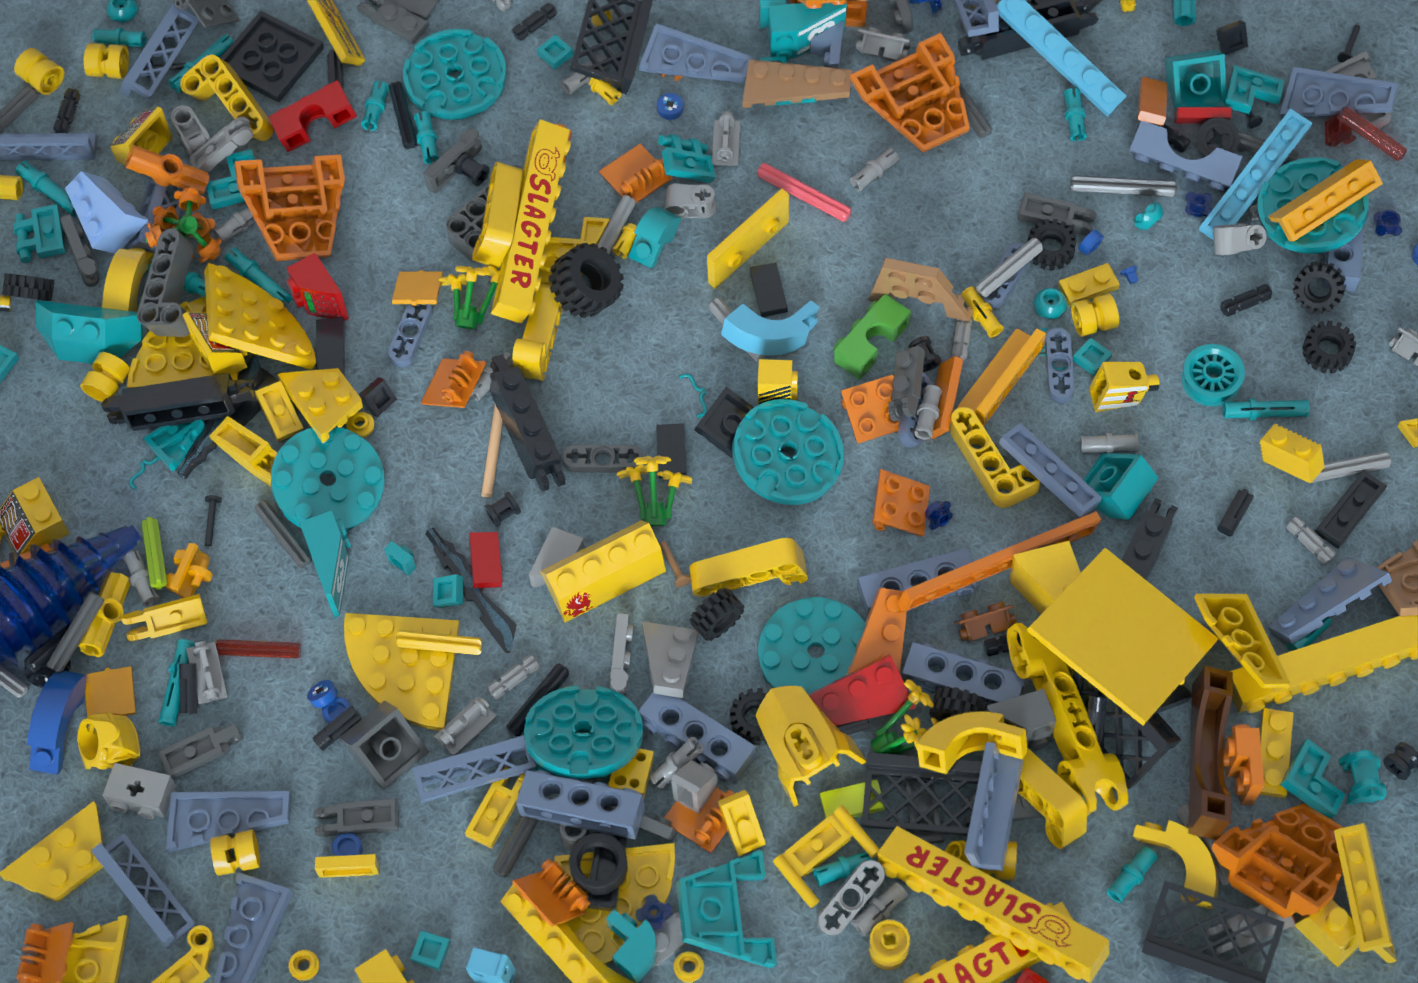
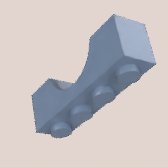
[1130,121,1243,192]

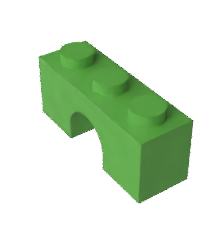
[833,294,911,380]

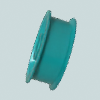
[1181,344,1245,407]

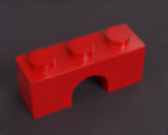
[268,80,357,152]

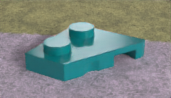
[143,419,205,472]

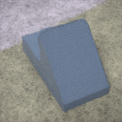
[810,21,844,69]

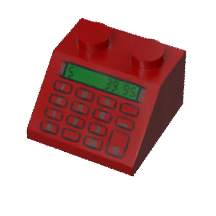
[286,253,349,321]

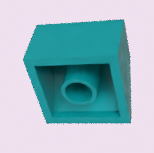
[1165,50,1227,112]
[1083,453,1159,520]

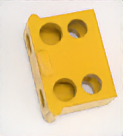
[608,749,654,800]

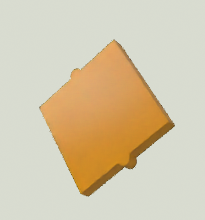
[392,270,443,306]
[85,666,136,717]

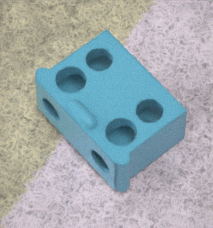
[466,947,517,983]

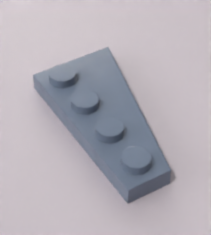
[638,23,753,83]
[1280,67,1399,118]
[1268,557,1392,644]
[166,791,291,853]
[214,873,294,983]

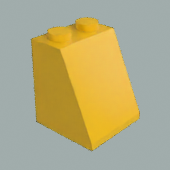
[1009,541,1081,614]

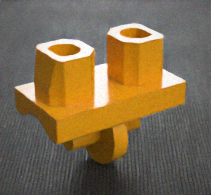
[164,543,213,599]

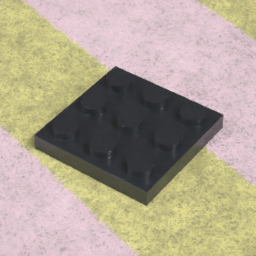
[216,10,324,102]

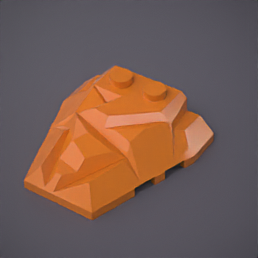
[849,33,970,153]
[234,154,345,261]
[1212,803,1345,918]

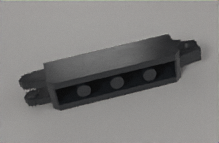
[958,0,1099,60]
[490,354,566,492]
[101,373,255,431]
[1121,498,1178,581]

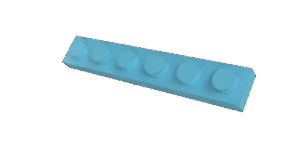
[996,0,1127,117]
[1199,109,1313,240]

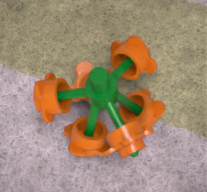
[145,187,222,263]

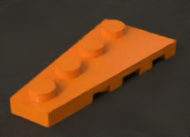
[846,588,907,675]

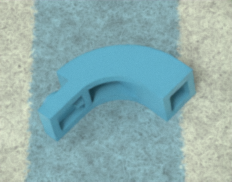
[721,300,819,356]

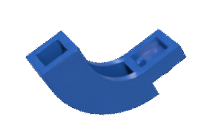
[27,670,87,774]

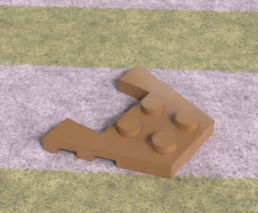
[869,258,973,322]
[1376,540,1418,616]

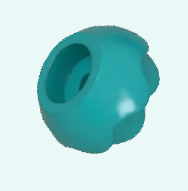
[106,0,139,23]
[1132,201,1163,230]
[1033,288,1068,319]

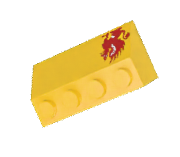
[540,520,666,623]

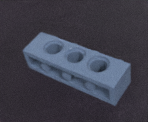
[1320,226,1364,291]
[857,548,978,617]
[902,642,1025,709]
[638,692,756,784]
[516,770,645,840]

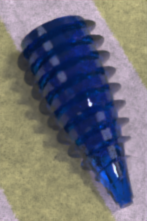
[0,525,141,668]

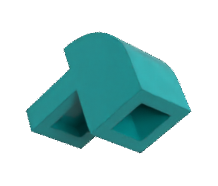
[628,207,682,268]
[606,910,657,983]

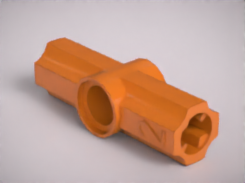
[125,145,209,195]

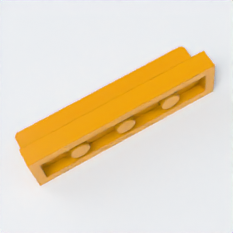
[1268,159,1383,242]
[957,328,1046,426]

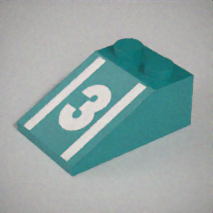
[767,2,847,61]
[299,510,351,618]

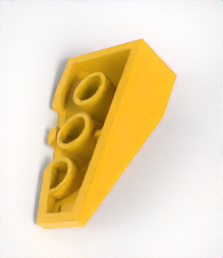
[1194,594,1290,688]

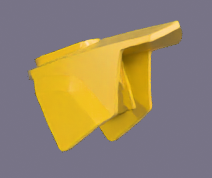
[755,686,867,807]

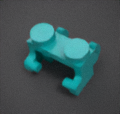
[1338,750,1387,805]

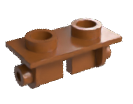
[954,601,1017,642]

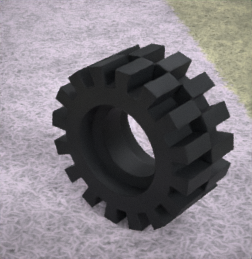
[1027,219,1077,270]
[1293,261,1346,314]
[2,273,54,301]
[1302,320,1356,374]
[690,588,745,641]
[929,687,987,722]
[730,688,769,745]

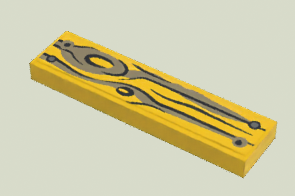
[307,0,365,66]

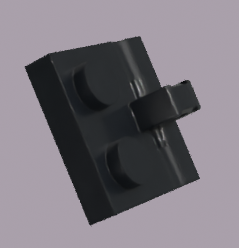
[694,387,754,459]

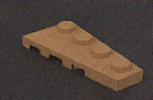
[742,59,853,108]

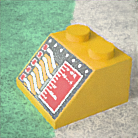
[110,107,173,174]
[182,312,247,375]
[0,477,70,556]

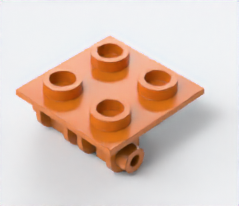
[599,143,673,204]
[421,351,486,408]
[841,374,900,444]
[872,469,930,537]
[664,787,735,853]
[512,859,590,927]
[16,922,74,983]

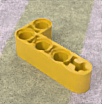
[181,55,274,141]
[472,161,523,268]
[512,283,563,381]
[950,407,1041,508]
[689,538,808,597]
[1018,748,1088,849]

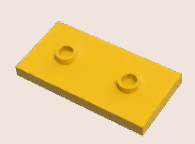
[707,189,789,289]

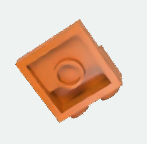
[1223,724,1264,805]

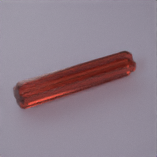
[1338,107,1407,161]
[215,639,301,659]

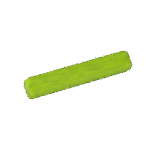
[141,516,167,590]

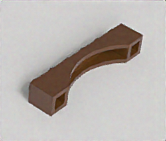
[1188,666,1233,840]

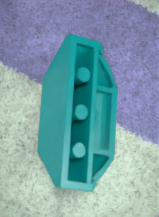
[36,300,143,364]

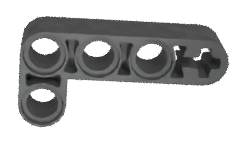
[446,165,524,263]
[137,228,194,337]

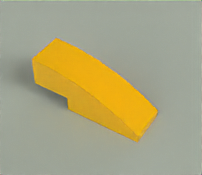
[210,416,278,487]

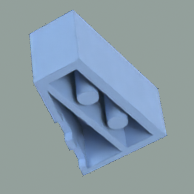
[65,171,149,254]

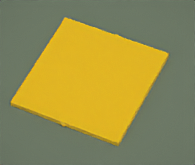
[1027,548,1219,725]

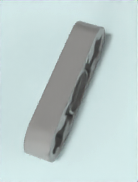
[816,860,885,935]

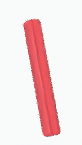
[757,163,851,222]

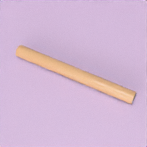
[481,404,503,498]

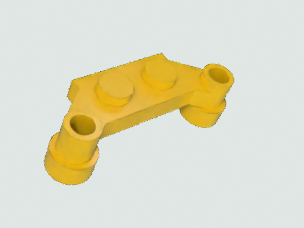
[151,925,214,983]

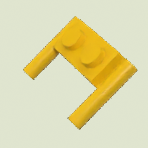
[773,805,880,908]

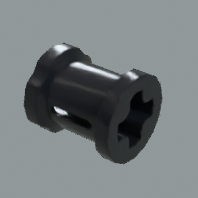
[454,153,490,186]
[908,336,942,373]
[484,491,521,527]

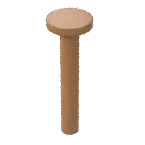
[660,541,691,588]

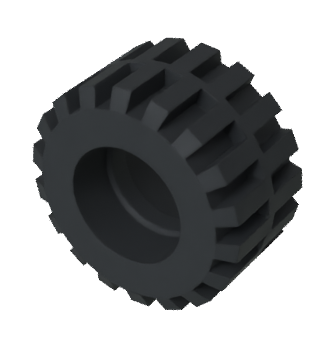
[549,243,624,318]

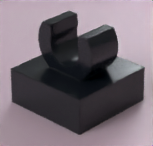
[1216,20,1248,55]
[359,377,397,417]

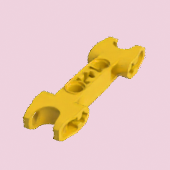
[1007,623,1128,816]

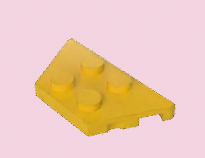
[278,368,363,443]
[0,801,103,902]
[62,915,130,983]

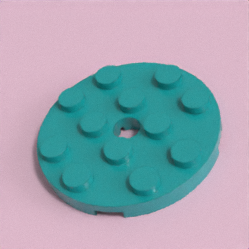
[403,29,507,120]
[1257,157,1369,254]
[732,399,844,505]
[271,426,385,532]
[758,597,866,694]
[524,685,643,779]

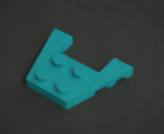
[676,851,777,968]

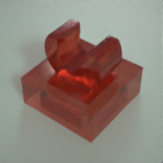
[1324,110,1356,147]

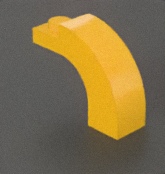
[102,248,154,312]
[917,712,1028,774]
[1133,820,1219,910]

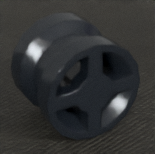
[1383,742,1418,780]

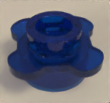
[1185,192,1213,217]
[1373,210,1402,236]
[925,501,953,530]
[635,894,672,930]

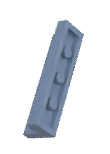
[953,0,999,37]
[119,3,199,100]
[0,133,98,161]
[127,152,191,253]
[999,423,1102,518]
[412,735,537,803]
[964,742,1024,871]
[91,833,197,948]

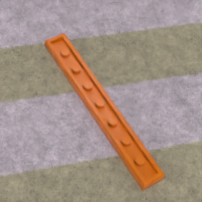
[897,511,1101,612]

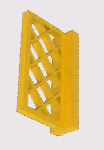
[1334,823,1397,963]

